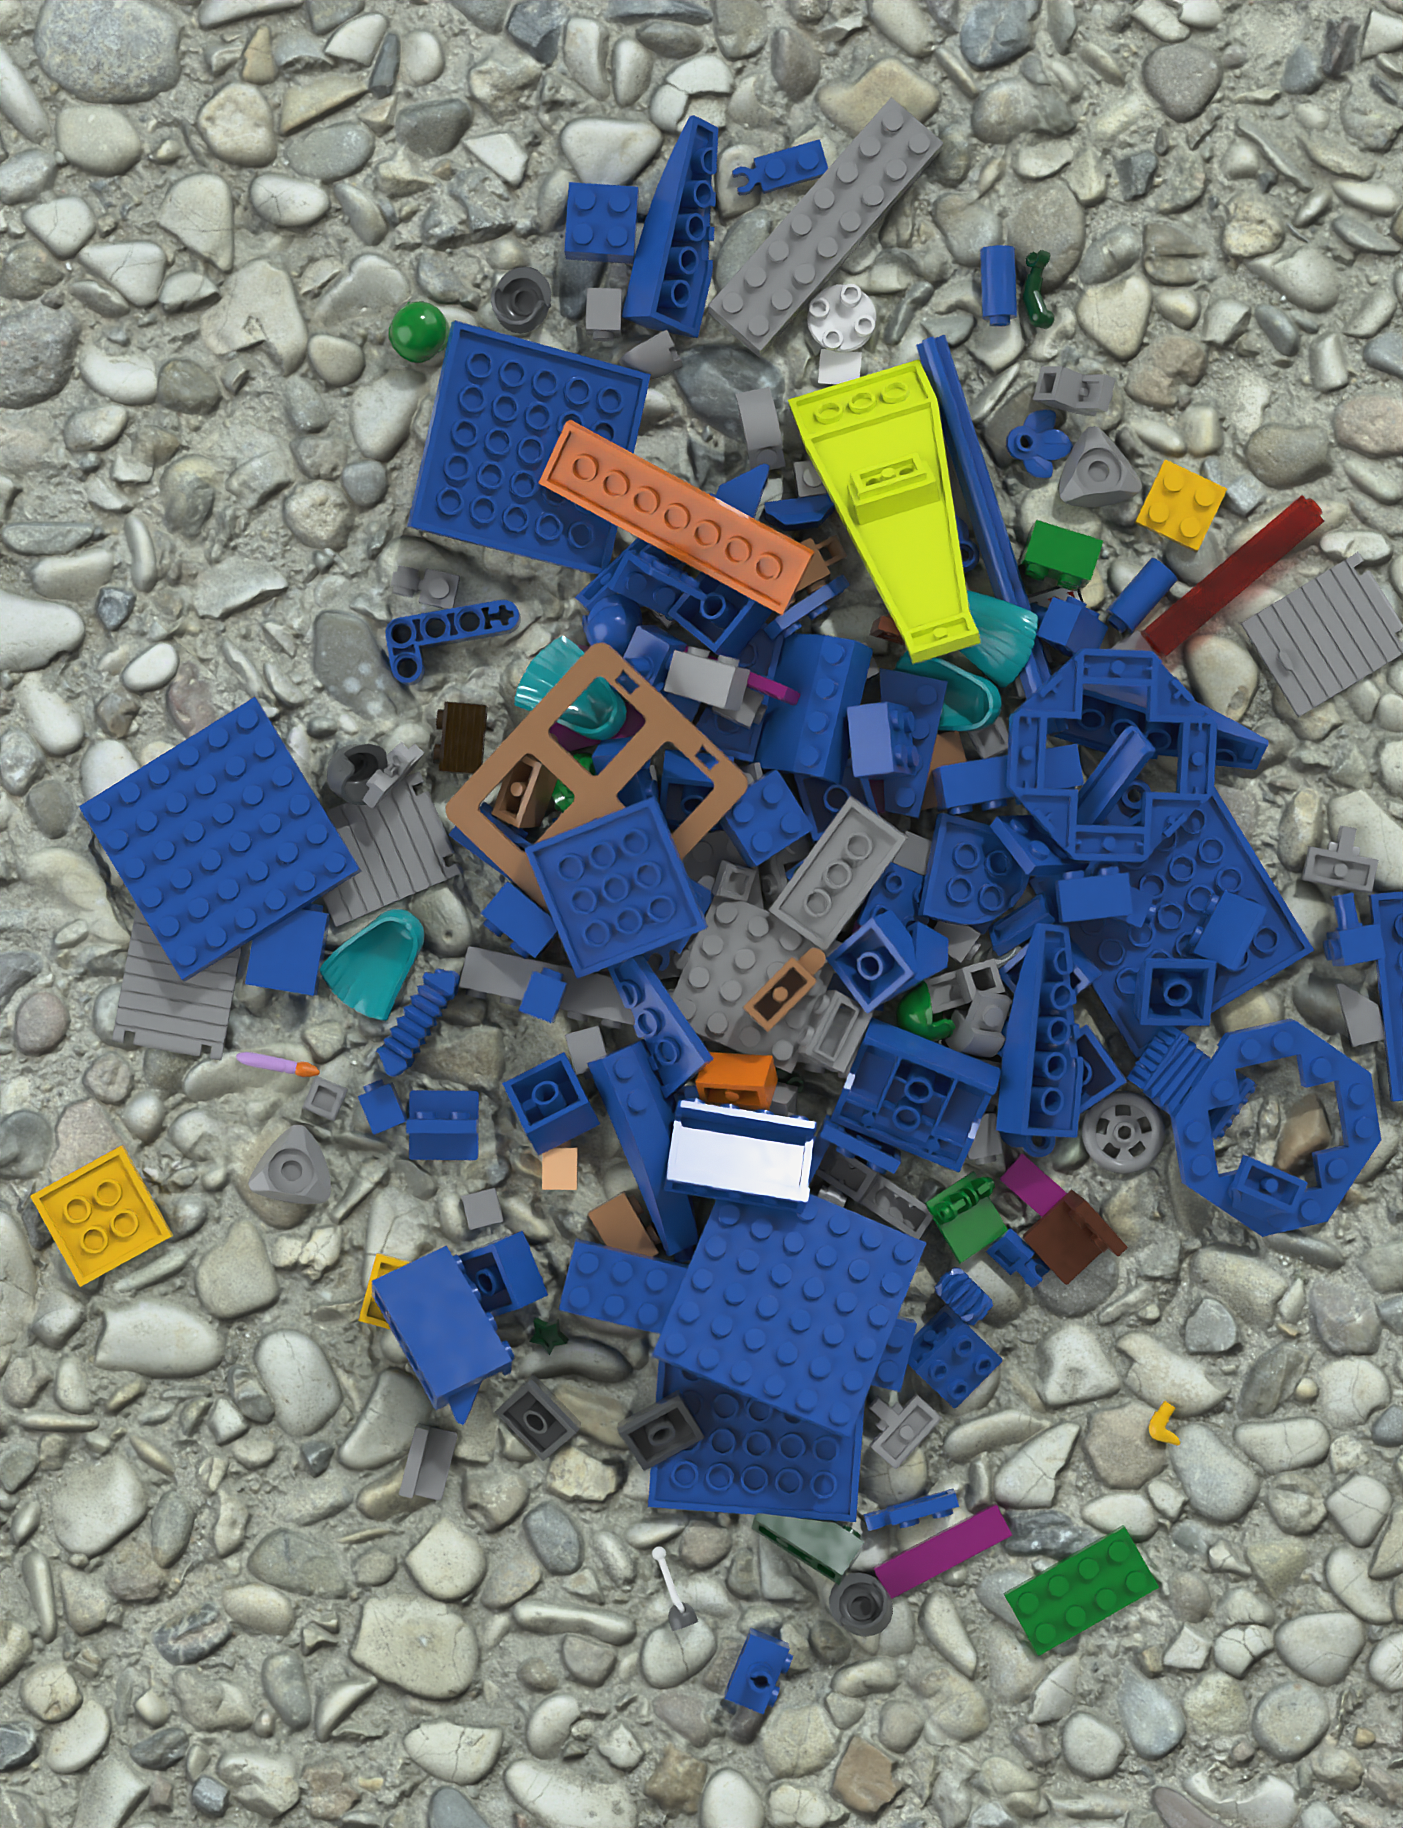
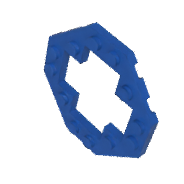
[1006,648,1217,862]
[1170,1018,1381,1237]

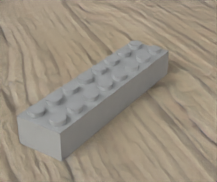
[708,97,943,358]

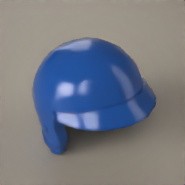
[582,594,643,657]

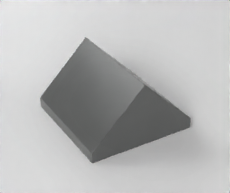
[495,1374,581,1461]
[617,1390,705,1471]

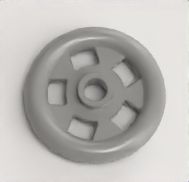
[1082,1091,1165,1174]

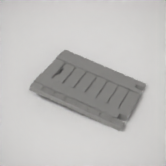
[1240,552,1403,717]
[323,771,463,927]
[112,905,242,1061]

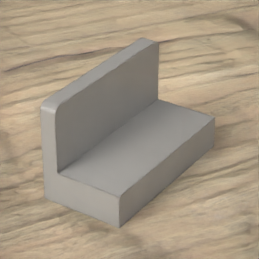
[399,1423,458,1500]

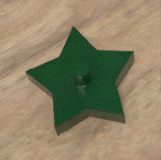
[529,1318,569,1355]

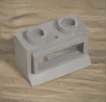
[796,990,874,1073]

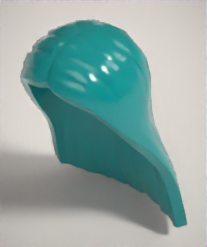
[959,590,1038,688]
[514,636,627,740]
[893,650,1002,732]
[319,909,425,1021]

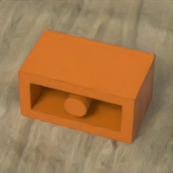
[696,1052,778,1111]

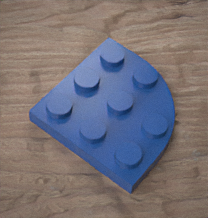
[918,813,1030,926]

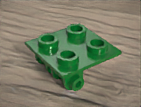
[925,1171,1008,1264]

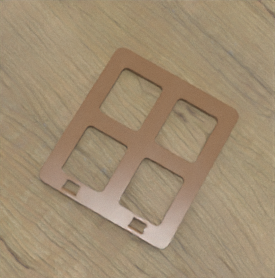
[446,643,749,917]

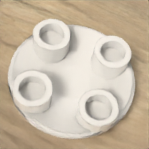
[807,284,876,352]

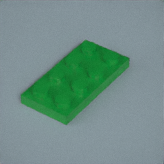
[1003,1525,1159,1656]

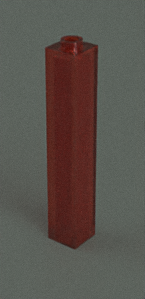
[1140,495,1324,659]

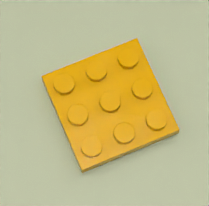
[30,1145,173,1287]

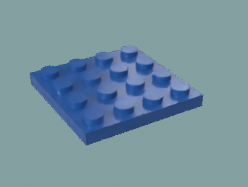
[524,796,708,979]

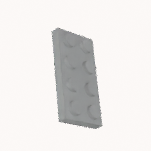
[769,796,908,952]

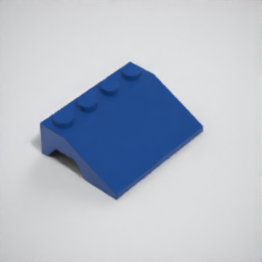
[748,633,873,785]
[830,1017,1002,1172]

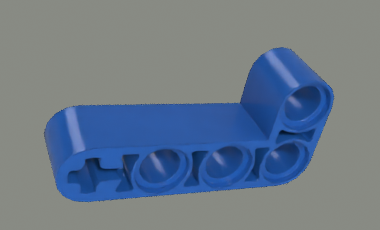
[385,600,521,686]

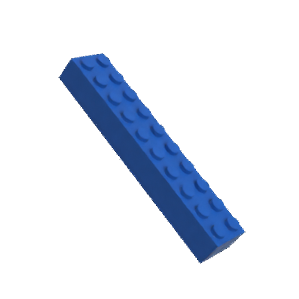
[559,1238,917,1392]

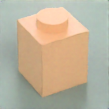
[542,1140,578,1190]

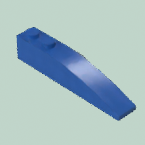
[622,115,718,338]
[1053,684,1268,770]
[996,923,1084,1138]
[587,1038,699,1256]

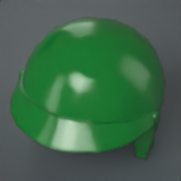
[388,301,450,363]
[896,981,955,1043]

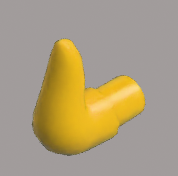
[1148,1401,1181,1446]

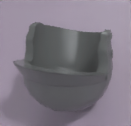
[491,266,551,334]
[326,744,388,805]
[829,1572,893,1637]

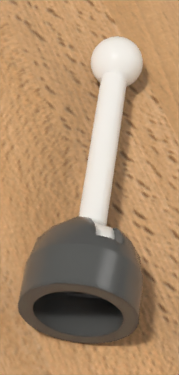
[652,1546,698,1631]

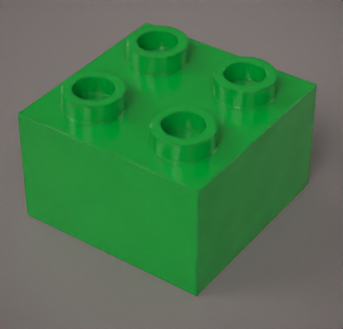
[1018,520,1103,591]

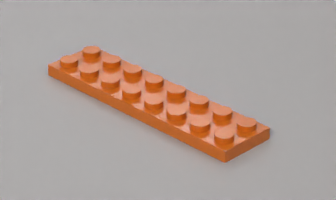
[539,420,815,615]

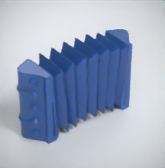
[376,969,460,1077]
[1126,1025,1258,1141]

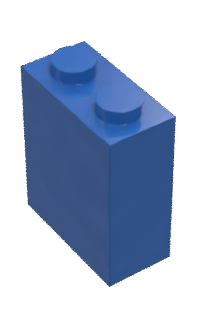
[245,904,331,996]

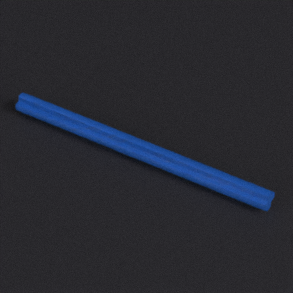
[916,335,1069,737]

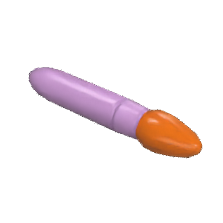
[236,1052,320,1077]

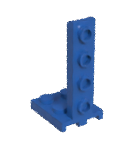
[990,726,1156,876]
[807,1114,901,1188]

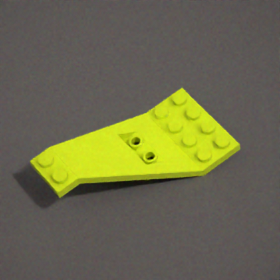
[788,359,981,664]

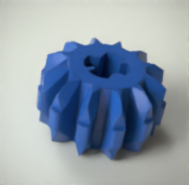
[934,1267,993,1326]

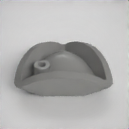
[1059,426,1142,507]
[248,1125,331,1204]

